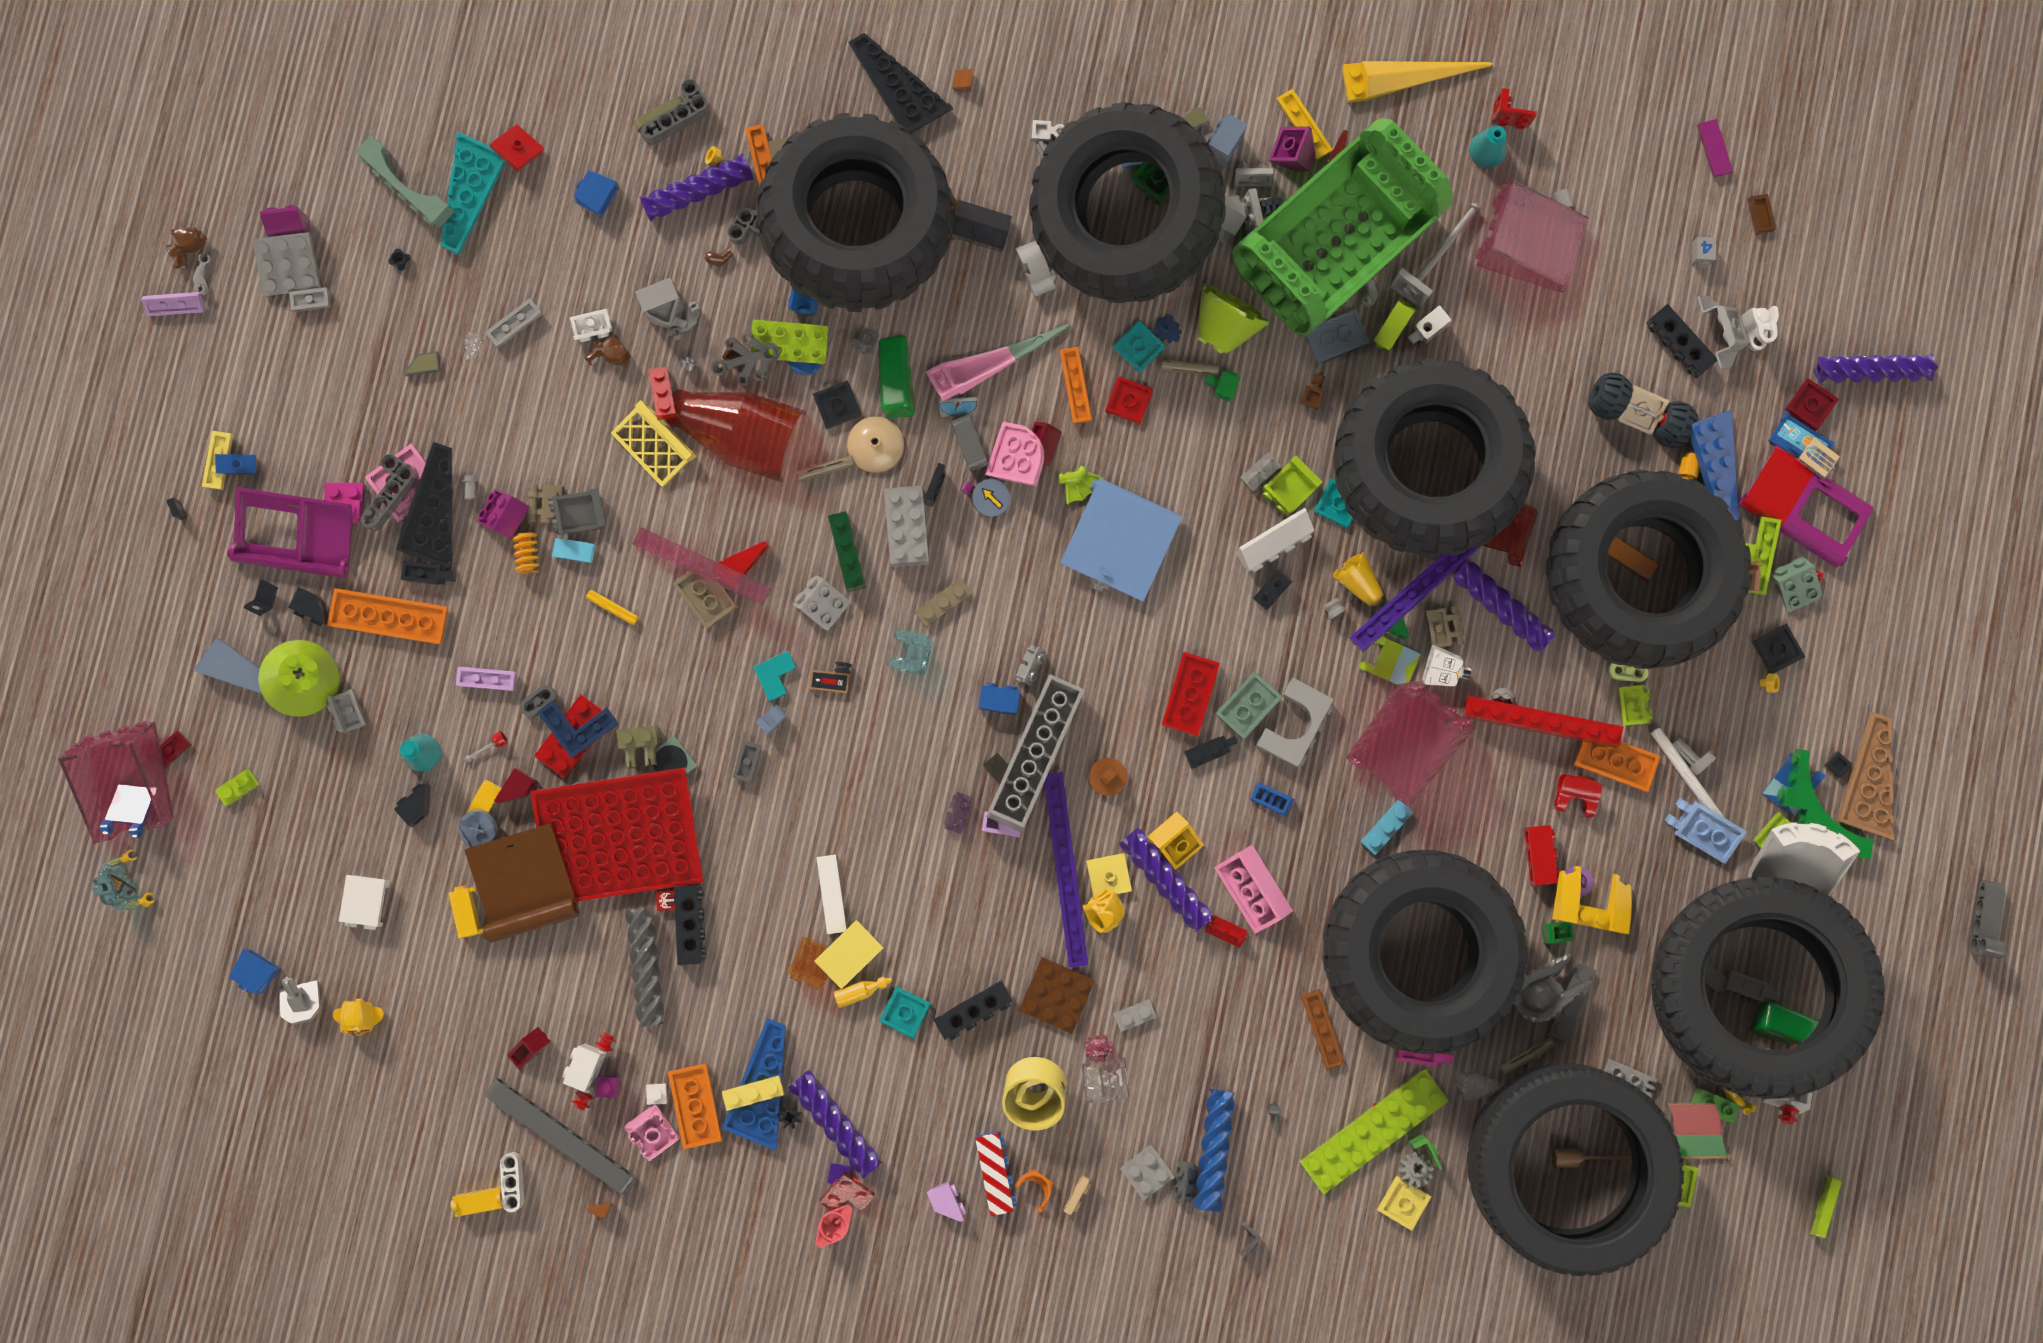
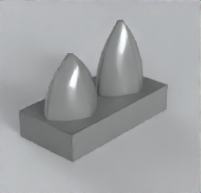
[1234,160,1273,187]
[1240,452,1281,492]

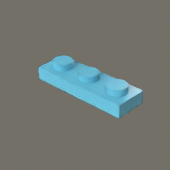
[1360,800,1414,855]

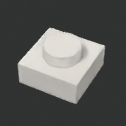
[646,1083,668,1105]

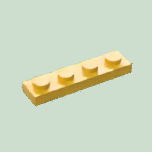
[1276,88,1333,162]

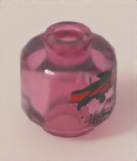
[1085,1035,1113,1061]

